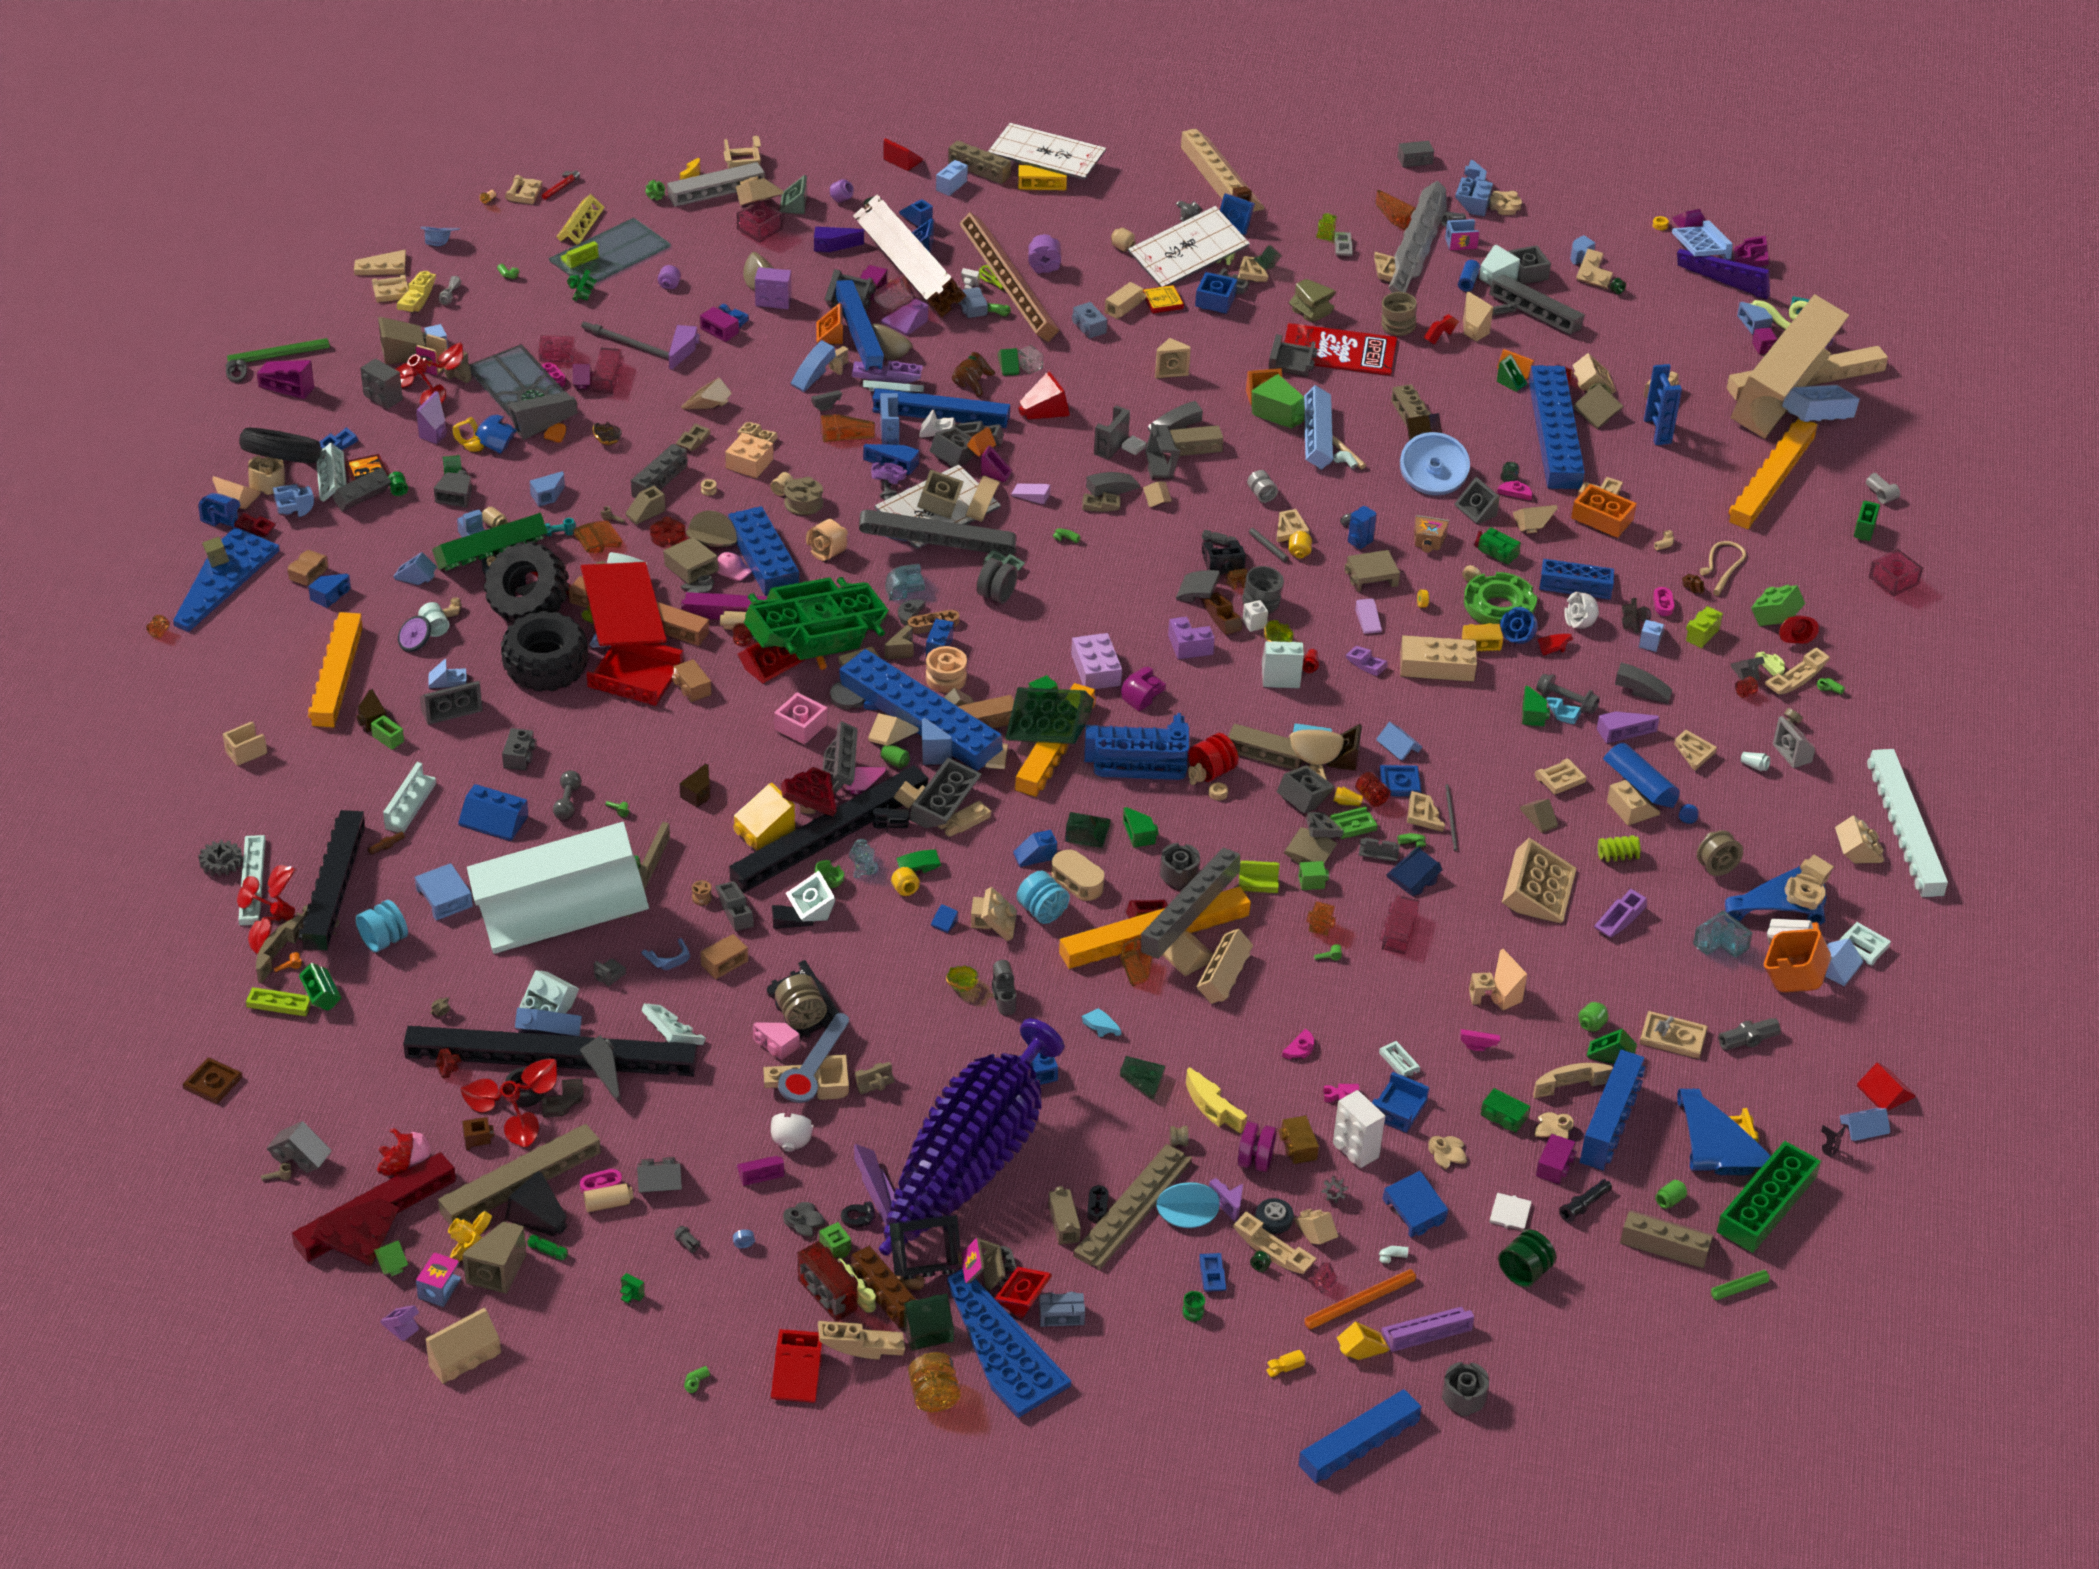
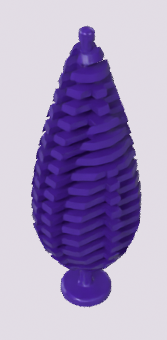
[879,1018,1065,1256]

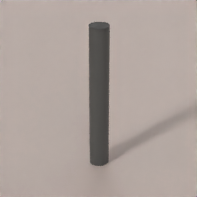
[1249,528,1289,562]

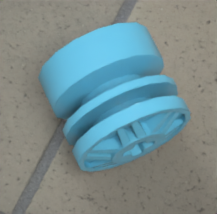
[1016,870,1070,924]
[356,899,408,952]

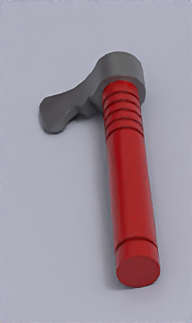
[541,170,580,200]

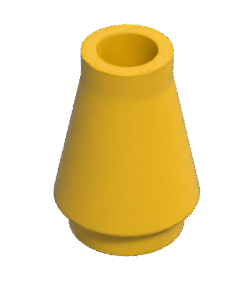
[1333,786,1363,807]

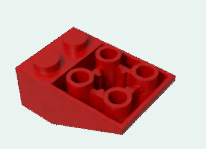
[771,1329,824,1403]

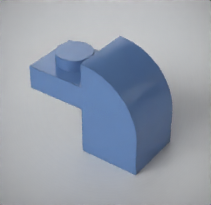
[1570,235,1595,265]
[457,509,485,537]

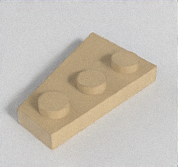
[354,249,406,275]

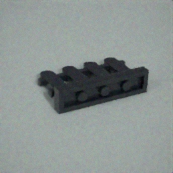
[767,960,839,1038]

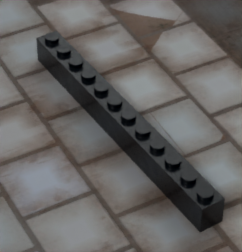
[729,765,928,893]

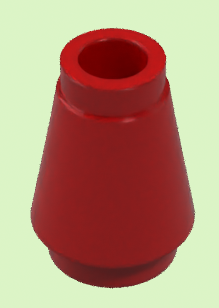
[1302,649,1319,673]

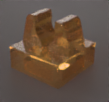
[1226,568,1248,590]

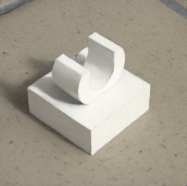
[961,268,980,289]

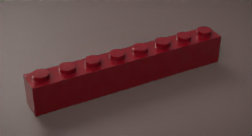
[292,1152,456,1263]

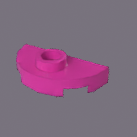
[1497,481,1532,500]
[1282,1028,1314,1060]
[1460,1029,1501,1051]

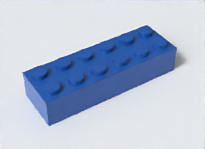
[728,506,799,596]
[1579,1050,1646,1171]

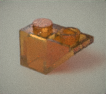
[1120,937,1153,987]

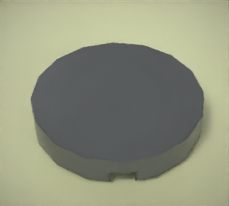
[830,681,866,710]

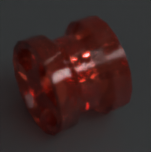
[733,623,751,646]
[1735,676,1758,698]

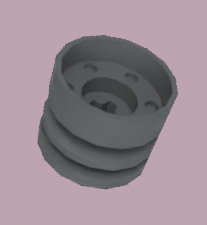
[1242,566,1284,614]

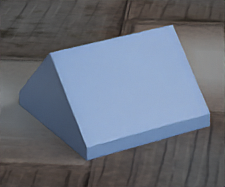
[1825,938,1863,986]

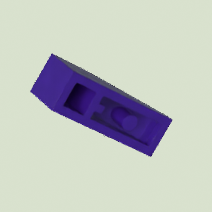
[814,226,864,252]

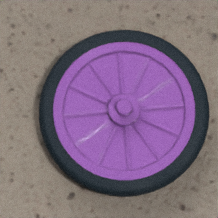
[398,616,431,652]

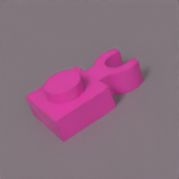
[1323,1084,1359,1102]

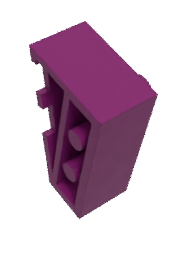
[257,360,315,399]

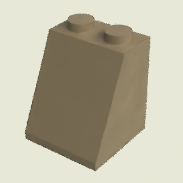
[378,317,427,365]
[463,1221,526,1294]

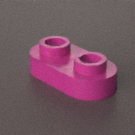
[540,363,566,388]
[1653,587,1674,616]
[580,1169,622,1195]

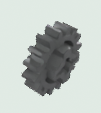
[198,840,243,876]

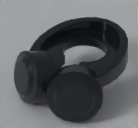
[841,1201,875,1227]

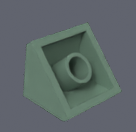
[779,175,807,214]

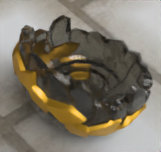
[593,421,622,445]

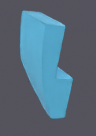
[1547,697,1581,724]
[1082,1008,1122,1037]

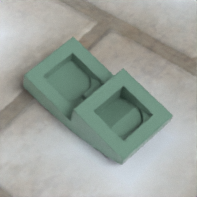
[983,549,1025,572]

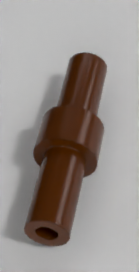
[367,831,405,855]

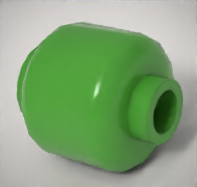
[1578,1002,1609,1032]

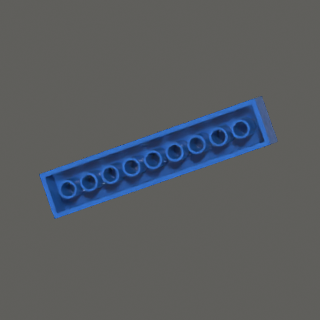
[1529,365,1585,489]
[839,649,1003,771]

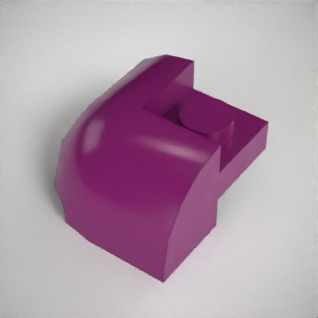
[1734,236,1769,267]
[1121,667,1166,712]

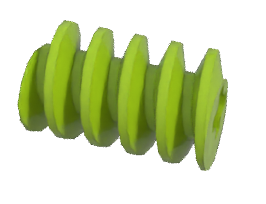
[1598,835,1641,862]

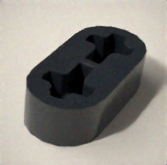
[1087,1185,1109,1223]

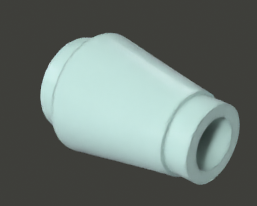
[1741,752,1771,772]

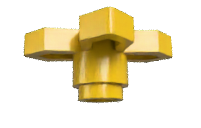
[448,1211,492,1262]

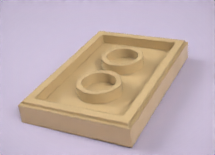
[1639,1011,1708,1059]

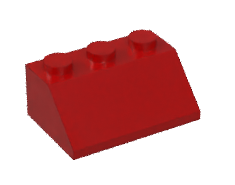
[737,642,806,684]

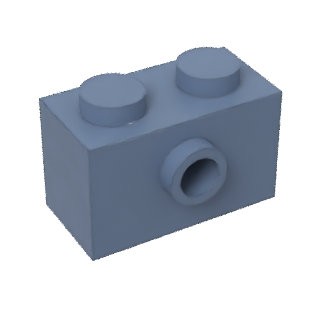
[1072,302,1107,339]

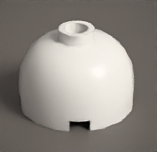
[1564,592,1599,629]
[771,1113,813,1152]

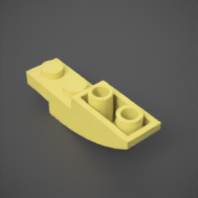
[397,271,436,312]
[1186,1067,1247,1134]

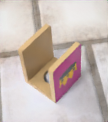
[416,334,447,376]

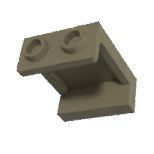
[1344,550,1400,592]

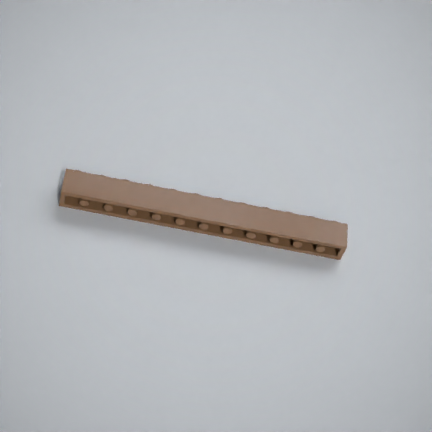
[959,212,1059,342]

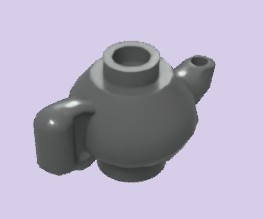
[1175,201,1203,222]

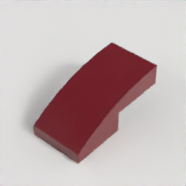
[234,513,276,537]

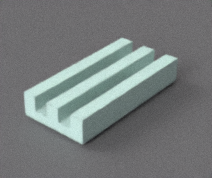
[1379,1041,1420,1077]

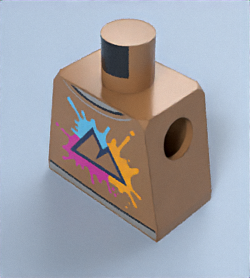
[1414,515,1449,553]

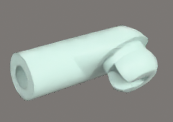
[1333,451,1358,469]

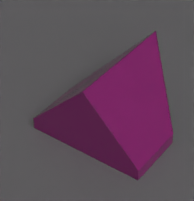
[1672,209,1707,228]
[981,445,1013,482]

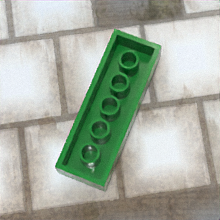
[432,512,548,571]
[1716,1140,1821,1253]

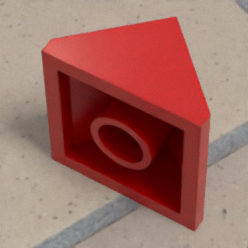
[883,138,923,171]
[1857,1062,1915,1111]
[995,1267,1052,1320]

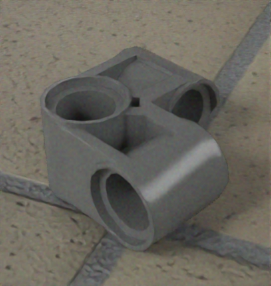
[992,960,1016,1015]

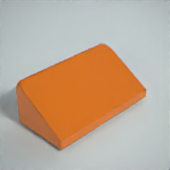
[1497,349,1534,380]
[967,427,996,457]

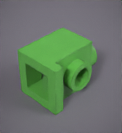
[819,1222,851,1259]

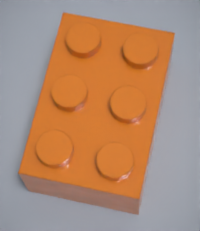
[1571,484,1637,538]

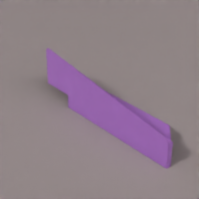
[854,1144,897,1226]

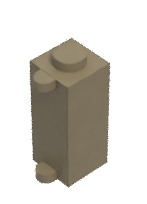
[1048,1186,1081,1245]

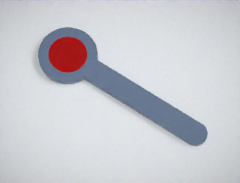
[778,1013,849,1103]

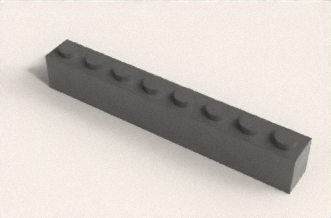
[1141,847,1240,959]

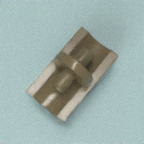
[855,1062,895,1094]

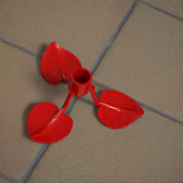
[395,342,464,405]
[237,865,296,954]
[460,1059,557,1148]

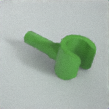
[605,801,630,817]
[1314,944,1342,961]

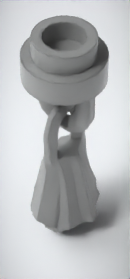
[438,276,462,305]

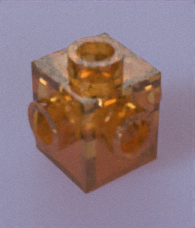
[1306,901,1336,936]

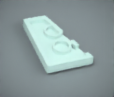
[863,380,924,392]
[641,1003,706,1045]

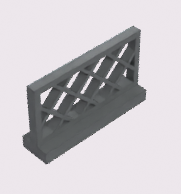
[823,721,858,795]

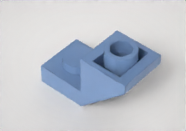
[1464,160,1487,181]

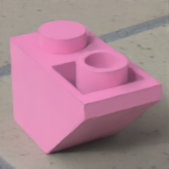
[753,1022,800,1061]

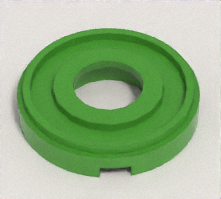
[1464,572,1537,624]

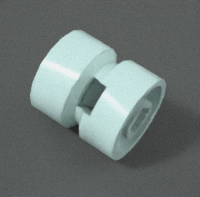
[418,602,450,637]

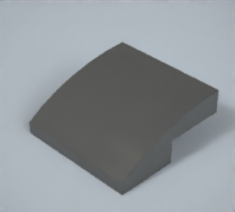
[1176,570,1220,602]

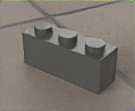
[333,467,391,512]

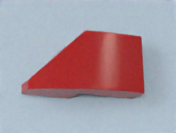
[1537,633,1573,656]

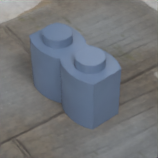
[958,287,988,318]

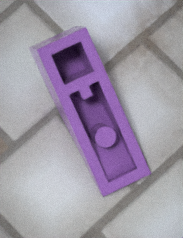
[669,325,700,369]
[1597,712,1659,744]

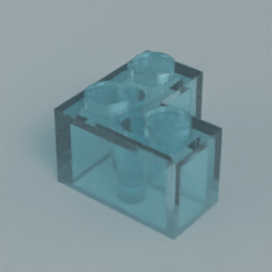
[1693,910,1753,958]

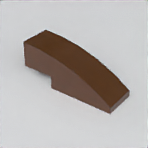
[1201,592,1242,635]

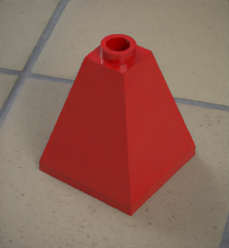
[1018,372,1070,419]

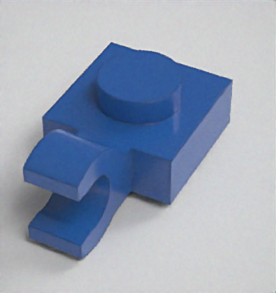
[719,304,749,328]

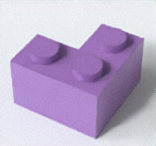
[1168,617,1215,659]

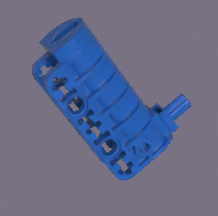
[1084,713,1189,780]

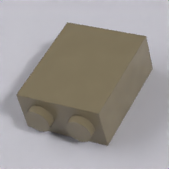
[663,537,719,584]

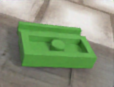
[1330,807,1377,839]

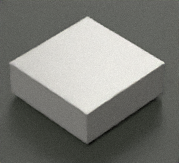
[1122,435,1146,455]

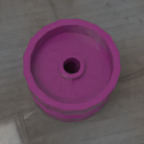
[1237,1121,1277,1173]

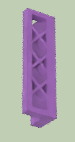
[1381,1307,1474,1352]

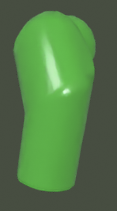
[1053,528,1081,543]

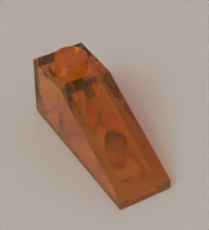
[1375,190,1416,230]
[820,414,875,442]

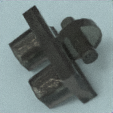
[1622,598,1652,633]

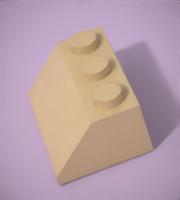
[736,176,784,206]
[426,1308,501,1384]

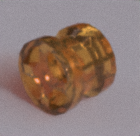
[146,615,170,638]

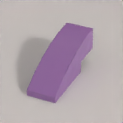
[1594,888,1647,938]

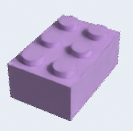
[1071,633,1122,689]

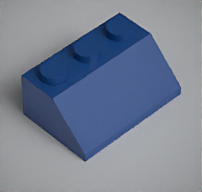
[458,784,529,841]

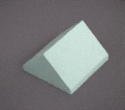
[786,871,836,921]

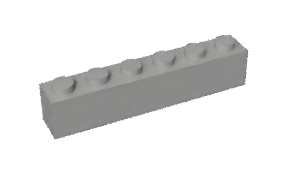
[667,162,765,207]

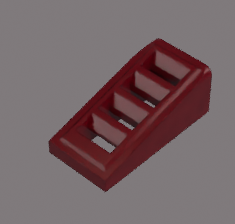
[1126,900,1168,919]

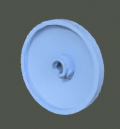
[1400,432,1470,495]

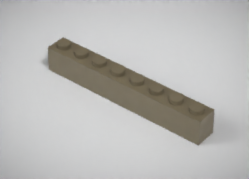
[438,1124,601,1225]

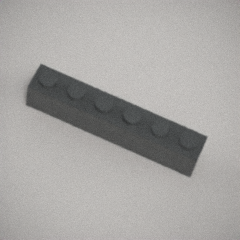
[1489,275,1585,335]

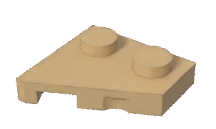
[1238,256,1269,282]
[1276,509,1309,542]
[1674,730,1717,771]

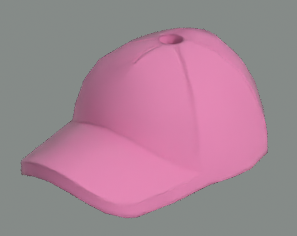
[717,552,752,581]

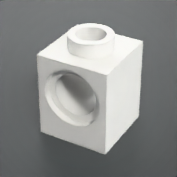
[1242,600,1268,632]

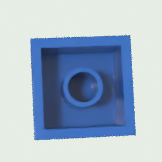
[1195,272,1237,314]

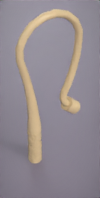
[1700,541,1746,596]

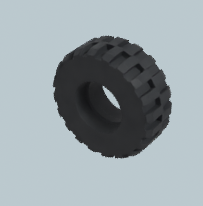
[484,542,569,624]

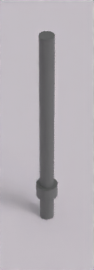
[581,321,669,359]

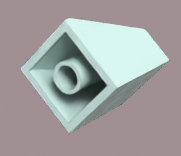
[1262,641,1304,688]

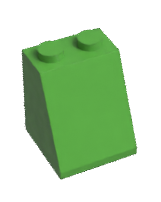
[1251,374,1305,429]

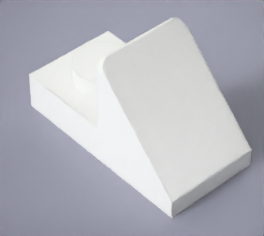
[919,409,955,438]

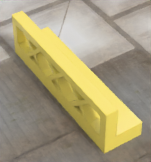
[556,194,605,245]

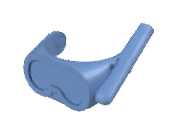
[641,938,690,971]

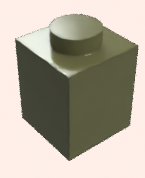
[202,537,229,568]

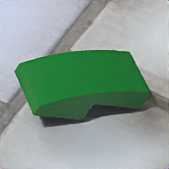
[896,849,942,873]

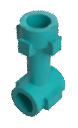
[543,518,576,537]

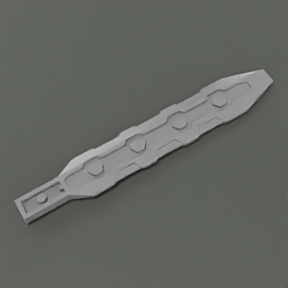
[1388,180,1447,293]

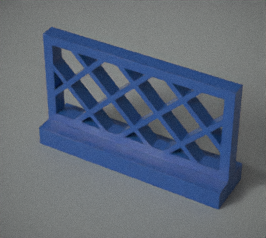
[1539,559,1614,600]

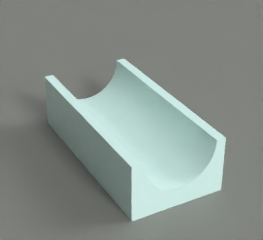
[467,822,649,954]

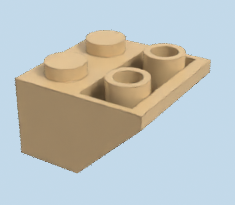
[1835,815,1884,864]

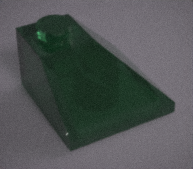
[1065,812,1111,848]

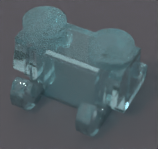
[849,839,878,878]

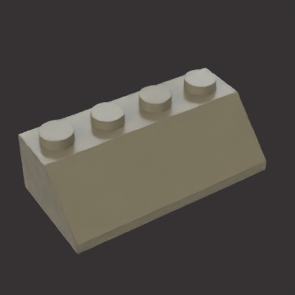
[1620,1210,1714,1269]

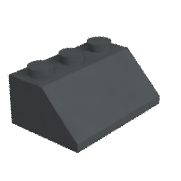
[420,681,482,725]

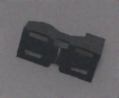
[1821,1125,1845,1158]

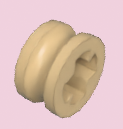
[701,479,717,496]

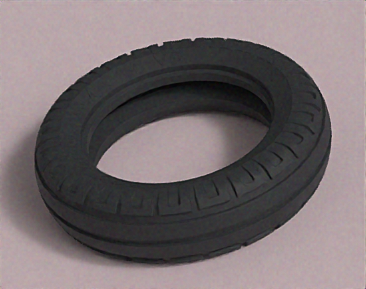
[239,427,322,463]

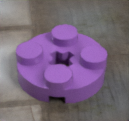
[871,462,907,484]

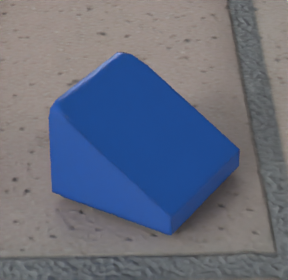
[931,904,958,933]

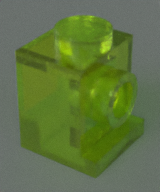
[1316,213,1337,241]

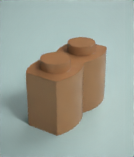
[287,550,328,586]

